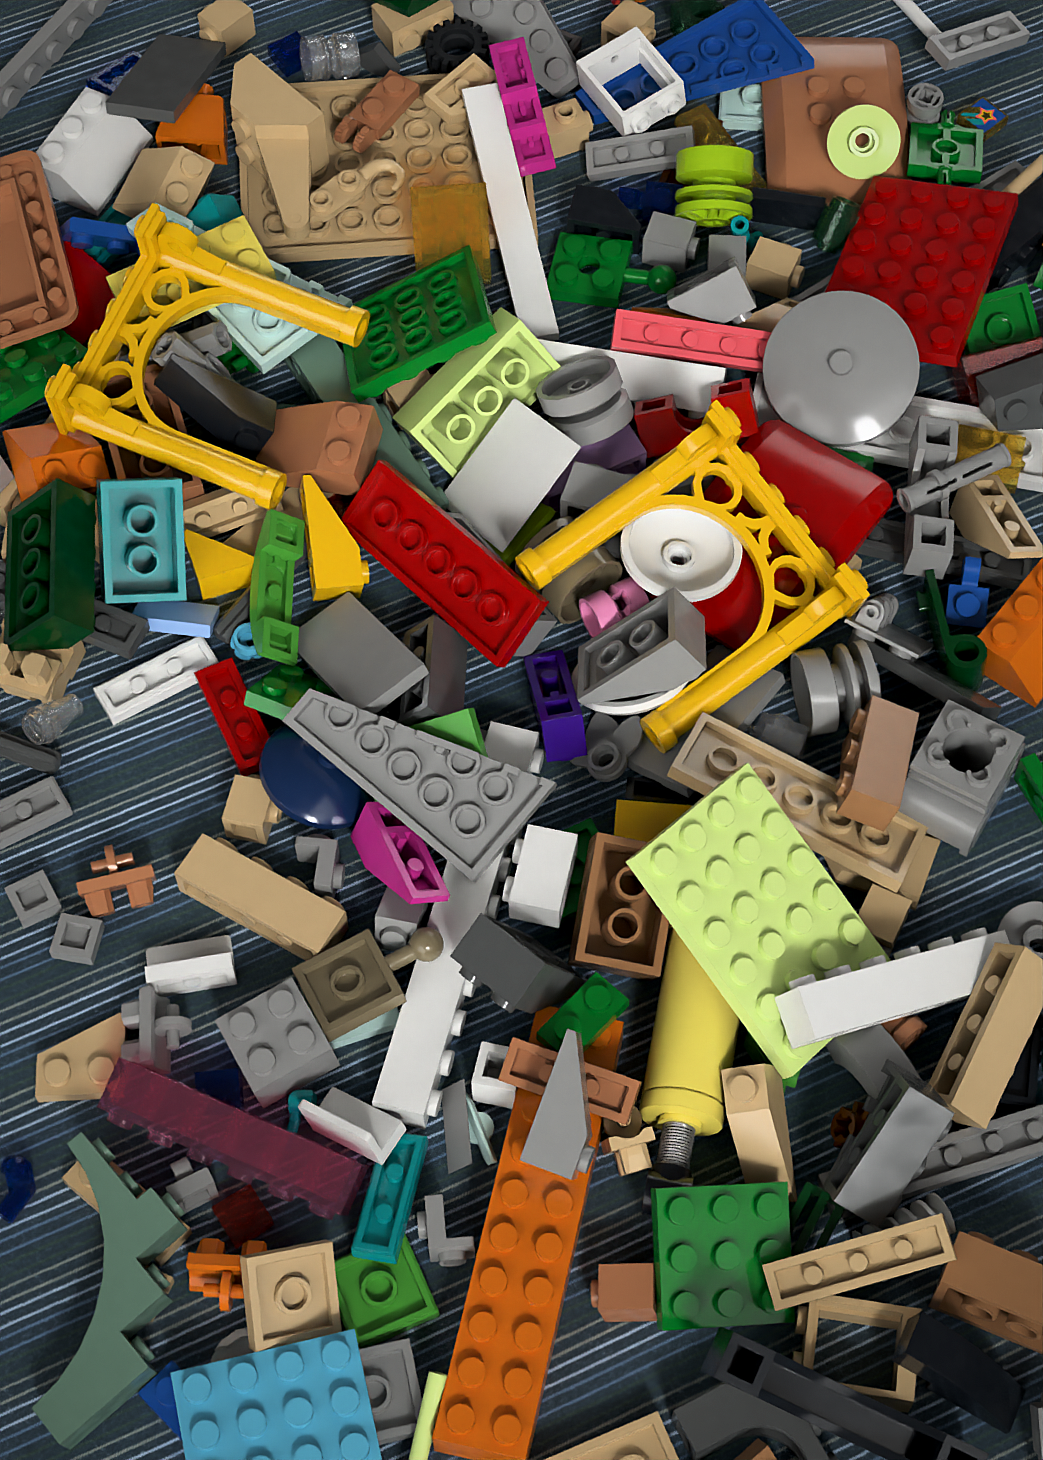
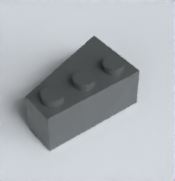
[382,614,468,727]

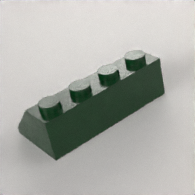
[4,478,97,651]

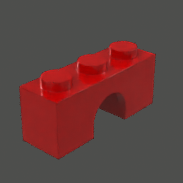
[634,378,759,459]

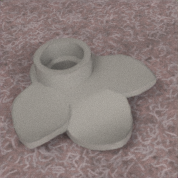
[570,711,644,782]

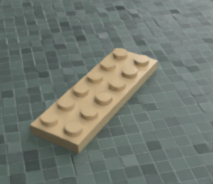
[667,712,928,893]

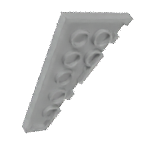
[450,0,580,99]

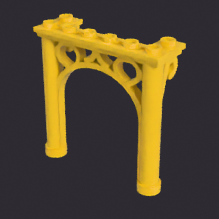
[45,203,370,510]
[515,400,870,754]

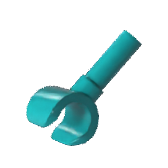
[281,1090,317,1152]

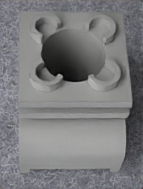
[898,699,1026,857]

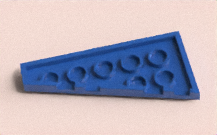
[575,0,815,125]

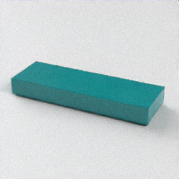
[351,1133,429,1264]

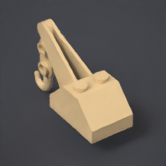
[230,53,405,241]

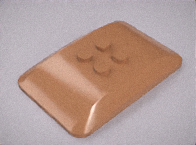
[760,37,912,207]
[0,150,79,349]

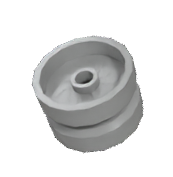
[535,356,635,446]

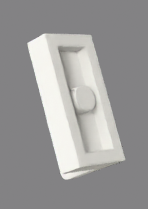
[144,935,237,997]
[298,1087,407,1165]

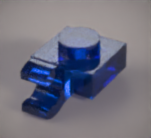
[618,181,684,221]

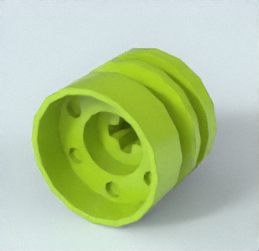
[674,145,754,227]

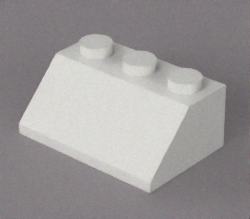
[36,87,154,216]

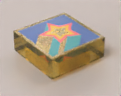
[956,96,1009,142]

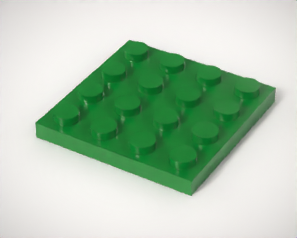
[343,244,497,403]

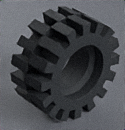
[425,18,490,74]

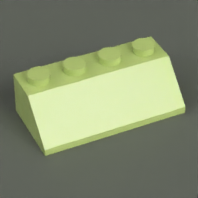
[392,307,561,479]

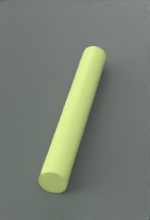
[408,1371,447,1460]

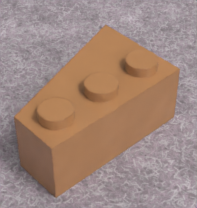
[834,695,919,832]

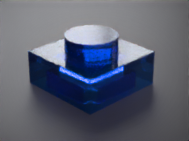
[267,31,317,78]
[194,1068,245,1117]

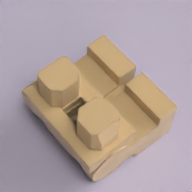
[0,619,86,707]

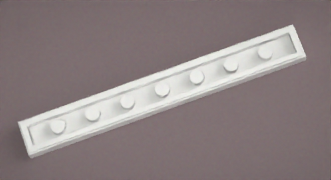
[462,83,559,341]

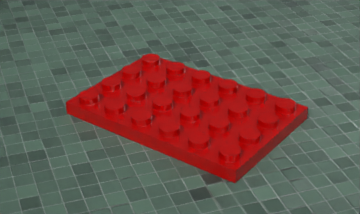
[825,176,1018,367]

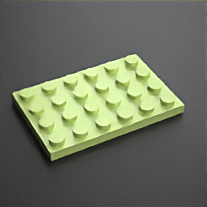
[625,763,891,1079]

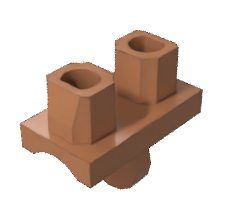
[76,844,157,918]

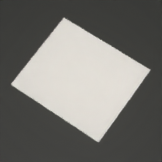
[444,398,581,553]

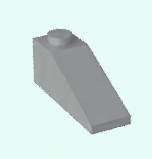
[520,1029,595,1180]

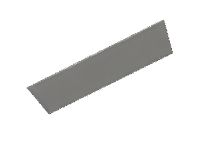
[441,1079,472,1174]

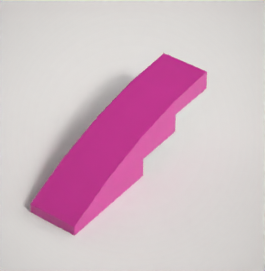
[488,37,556,177]

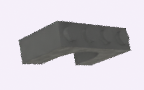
[671,1383,838,1460]

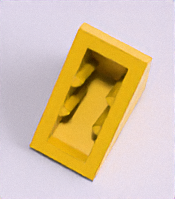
[184,529,254,601]

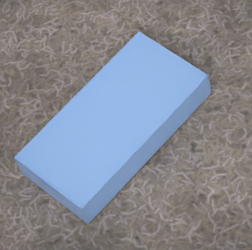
[132,601,219,638]

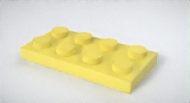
[106,215,277,342]

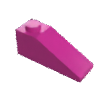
[350,801,450,904]

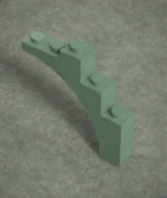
[32,1132,188,1450]

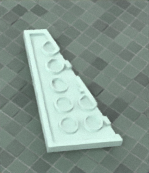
[126,203,353,374]

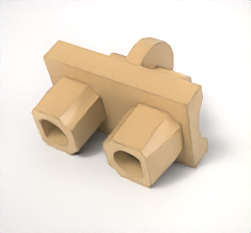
[600,1106,655,1177]

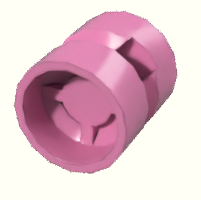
[579,577,650,638]

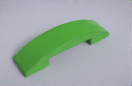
[249,509,305,666]

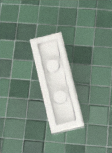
[93,637,219,725]

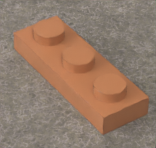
[498,1037,642,1125]

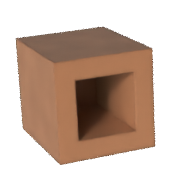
[591,1263,657,1322]

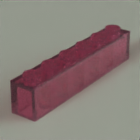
[97,1057,369,1220]

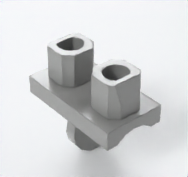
[121,985,192,1075]

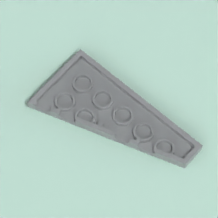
[282,688,557,883]

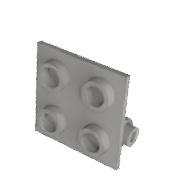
[844,593,934,660]

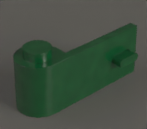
[915,569,987,691]

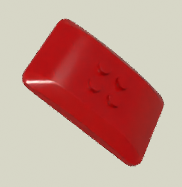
[644,420,893,652]

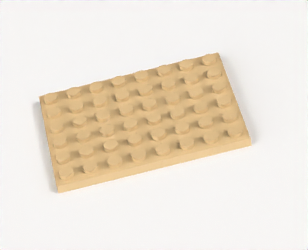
[239,70,538,263]

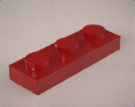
[194,657,270,776]

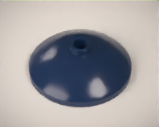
[259,725,375,830]

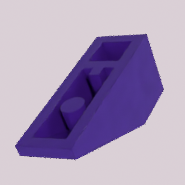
[523,650,588,762]

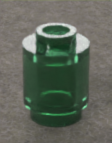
[812,195,860,254]

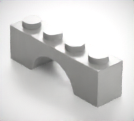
[903,415,959,579]

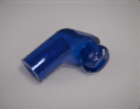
[0,1155,36,1224]

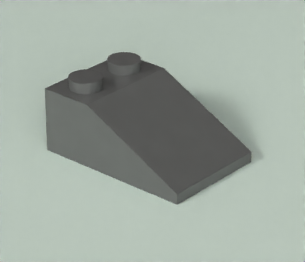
[450,913,588,1014]

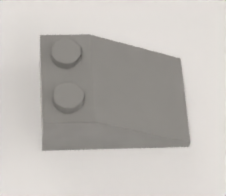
[577,587,707,705]

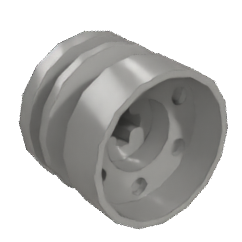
[790,640,881,737]

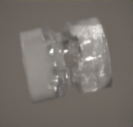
[299,31,360,82]

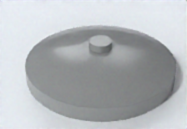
[763,291,920,447]

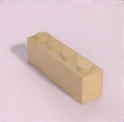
[174,833,349,961]
[928,942,1043,1129]

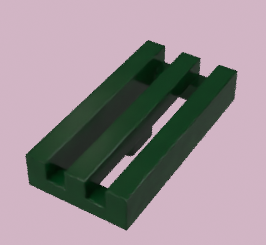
[789,1181,846,1256]

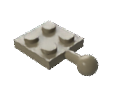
[291,927,444,1042]

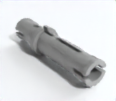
[896,443,1011,513]

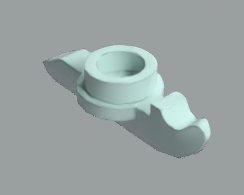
[466,1092,498,1166]

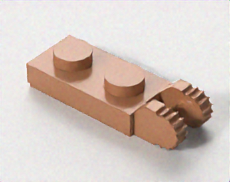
[334,70,420,154]

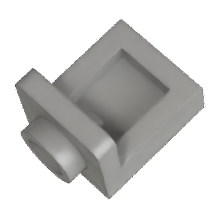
[295,834,345,898]
[417,1194,475,1267]

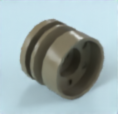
[515,516,623,624]

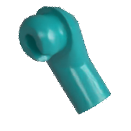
[730,216,763,254]

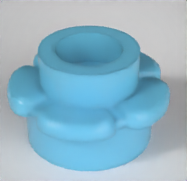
[230,622,262,661]

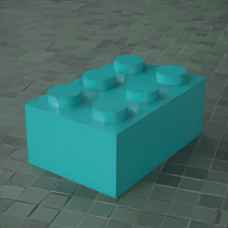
[96,477,187,604]

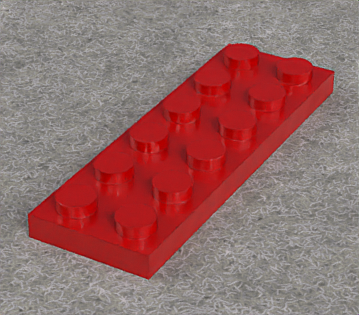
[341,460,549,668]

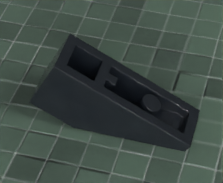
[154,354,277,457]

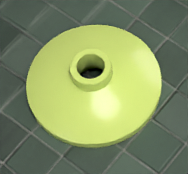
[827,104,901,179]

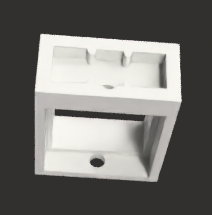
[576,26,686,136]

